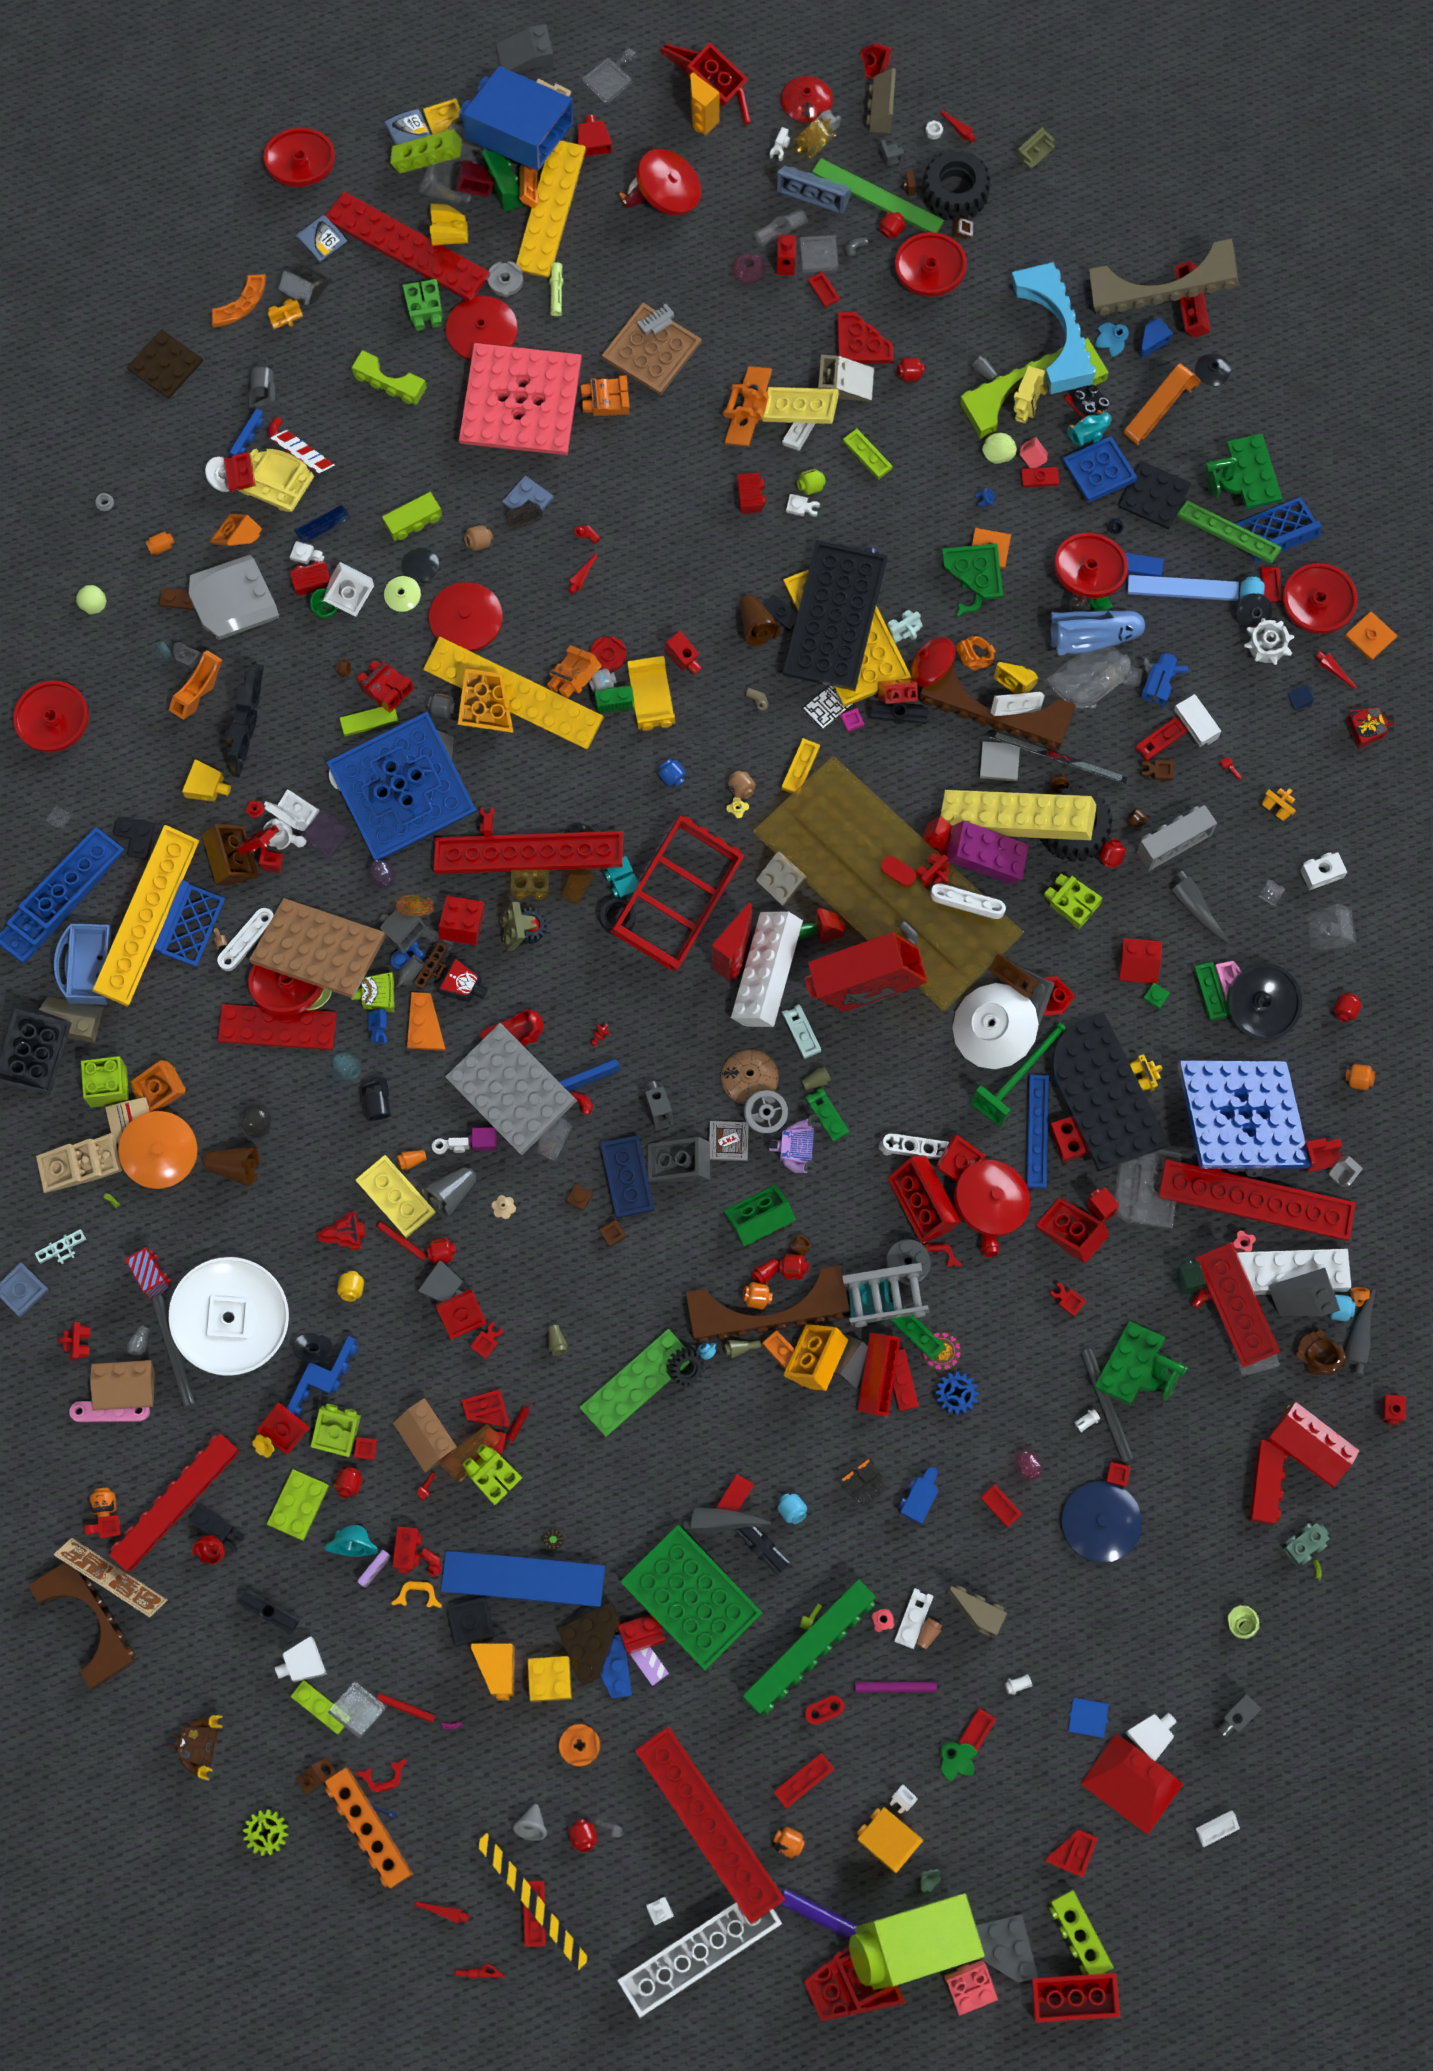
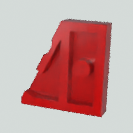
[462,1389,510,1428]
[1045,1830,1098,1878]

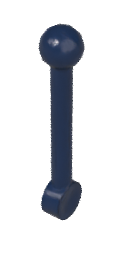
[371,1804,397,1819]

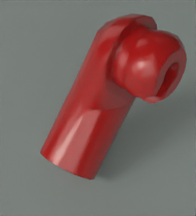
[574,526,601,544]
[571,1091,593,1115]
[1190,1289,1214,1309]

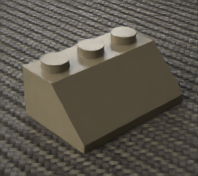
[867,68,896,133]
[39,997,104,1043]

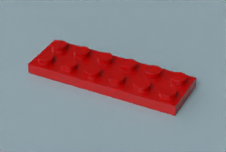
[218,1004,337,1050]
[1196,1242,1280,1368]

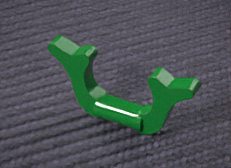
[957,584,982,617]

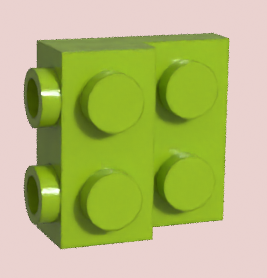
[311,1404,361,1457]

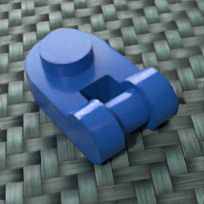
[391,940,426,971]

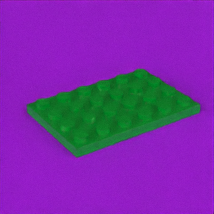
[620,1525,762,1671]

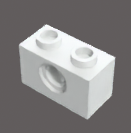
[1300,852,1347,891]

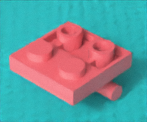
[944,1960,998,2016]

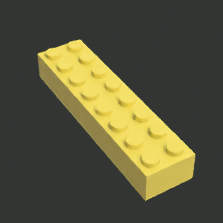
[941,790,1096,840]

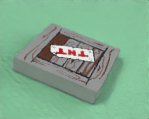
[709,1121,749,1161]

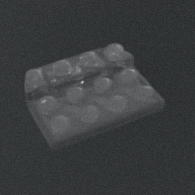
[1046,646,1131,709]
[1115,1149,1181,1230]

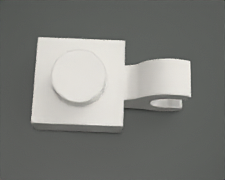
[770,127,790,162]
[290,541,324,565]

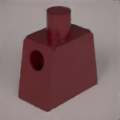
[456,160,494,197]

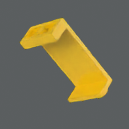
[627,656,675,731]

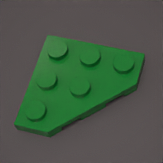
[942,543,1003,600]

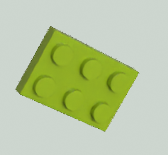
[267,1469,329,1541]

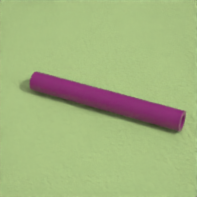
[855,1682,937,1693]

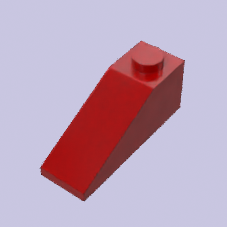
[816,908,846,944]

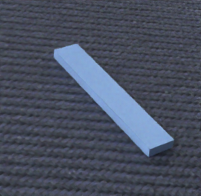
[1128,575,1239,601]

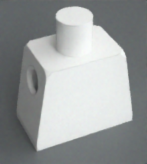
[275,1637,327,1682]
[1125,1713,1176,1761]

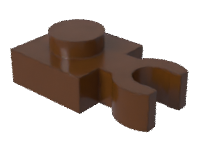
[1141,760,1174,781]

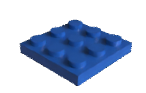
[1063,436,1137,503]

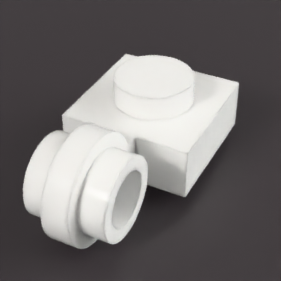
[432,1138,470,1154]

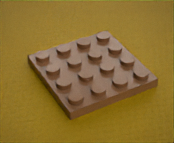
[602,303,702,396]

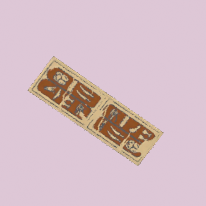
[53,1538,167,1617]

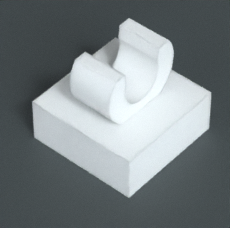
[890,1785,918,1813]
[647,1897,673,1925]

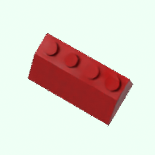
[887,1156,961,1244]
[1268,1401,1359,1488]
[1032,1973,1120,2023]

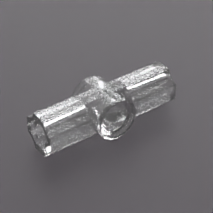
[754,209,808,247]

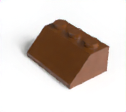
[202,824,259,886]

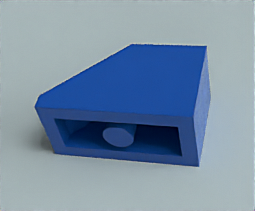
[1140,317,1173,359]

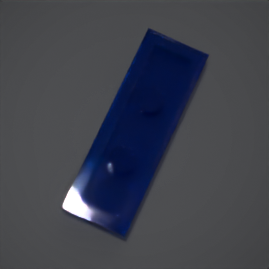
[295,505,351,544]

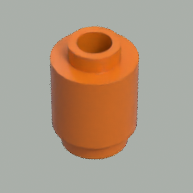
[146,531,175,555]

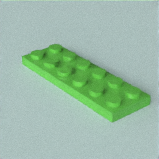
[580,1329,691,1437]

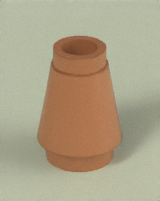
[917,1617,943,1649]

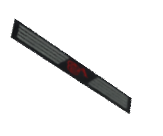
[989,730,1128,784]

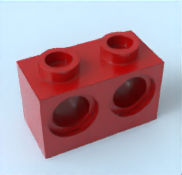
[1049,1117,1087,1163]

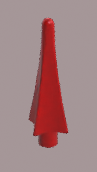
[940,110,976,143]
[568,554,598,594]
[1315,651,1356,689]
[414,1901,470,1924]

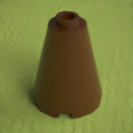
[739,594,780,647]
[203,1147,260,1185]

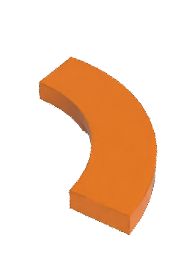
[212,274,266,327]

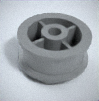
[744,1090,788,1133]

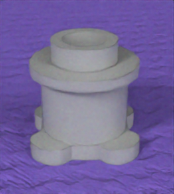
[819,110,841,135]

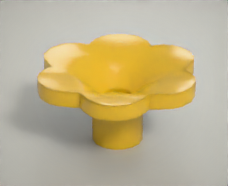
[252,1434,275,1458]

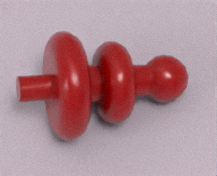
[591,1023,610,1046]

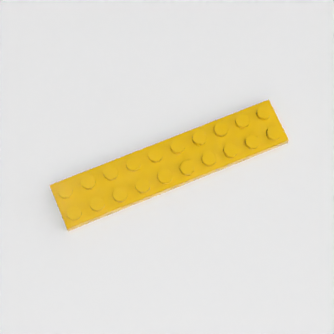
[423,637,604,750]
[92,825,199,1007]

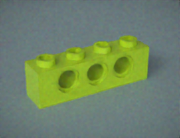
[391,129,462,174]
[1049,1890,1114,1975]

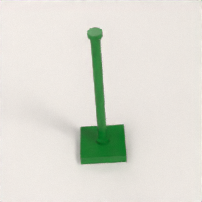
[970,1022,1067,1127]

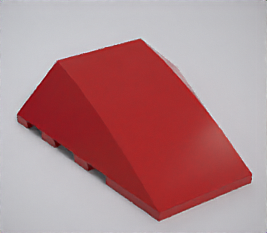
[804,1945,906,2021]

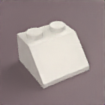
[323,562,374,617]

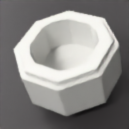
[925,121,943,140]

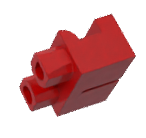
[878,679,918,704]

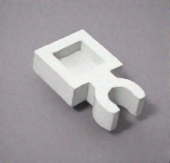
[786,494,820,516]

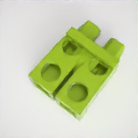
[1044,874,1102,930]
[462,1444,522,1505]

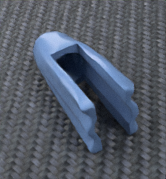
[1050,611,1145,655]

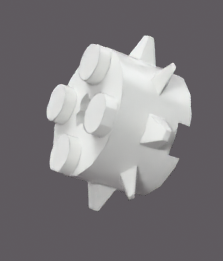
[1244,618,1294,665]

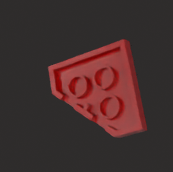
[838,312,893,364]

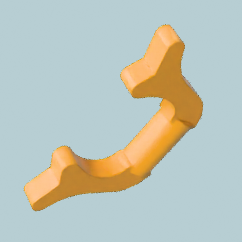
[392,1581,442,1608]

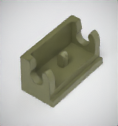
[1017,127,1055,170]

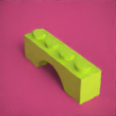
[352,350,427,405]

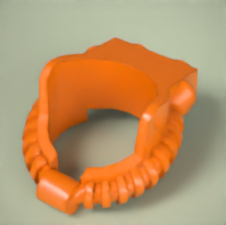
[955,636,996,671]

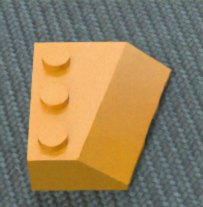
[458,668,514,733]

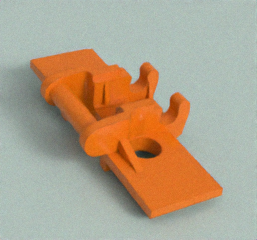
[723,366,772,447]

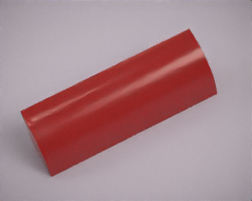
[858,1333,901,1416]

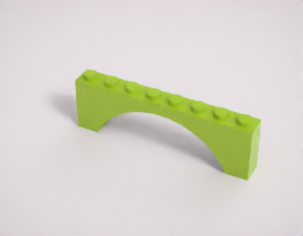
[960,338,1109,439]

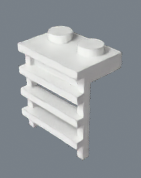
[264,789,320,832]

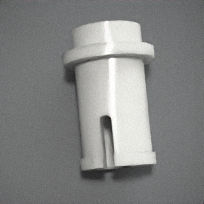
[1074,1409,1101,1433]
[1005,1674,1032,1695]

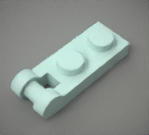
[782,1004,821,1059]

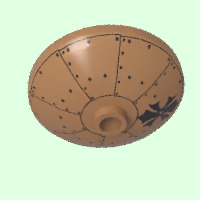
[721,1049,779,1105]

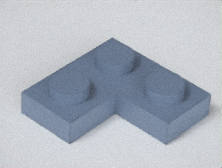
[502,476,554,514]

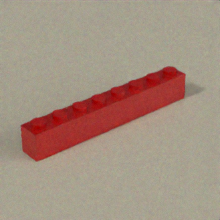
[109,1433,240,1573]

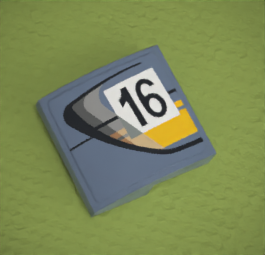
[384,109,432,145]
[296,215,347,263]

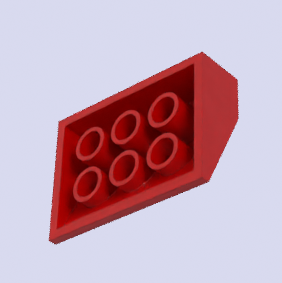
[712,903,752,982]

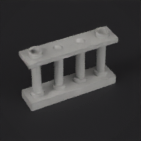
[843,1263,930,1327]

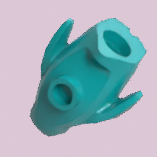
[1067,410,1112,447]

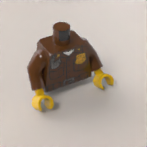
[167,1715,223,1781]

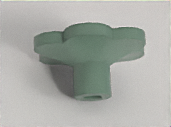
[920,1869,941,1892]

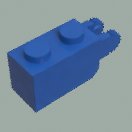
[898,1467,938,1525]

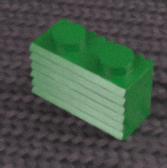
[595,685,635,714]

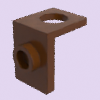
[296,1757,337,1795]

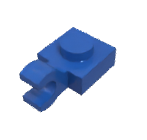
[368,1009,387,1045]

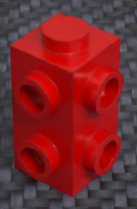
[393,1527,422,1574]

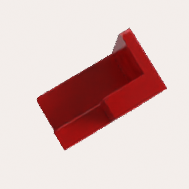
[1304,1138,1342,1173]

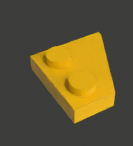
[423,99,460,135]

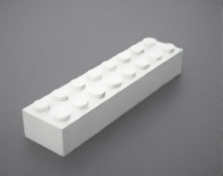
[618,1903,782,2017]

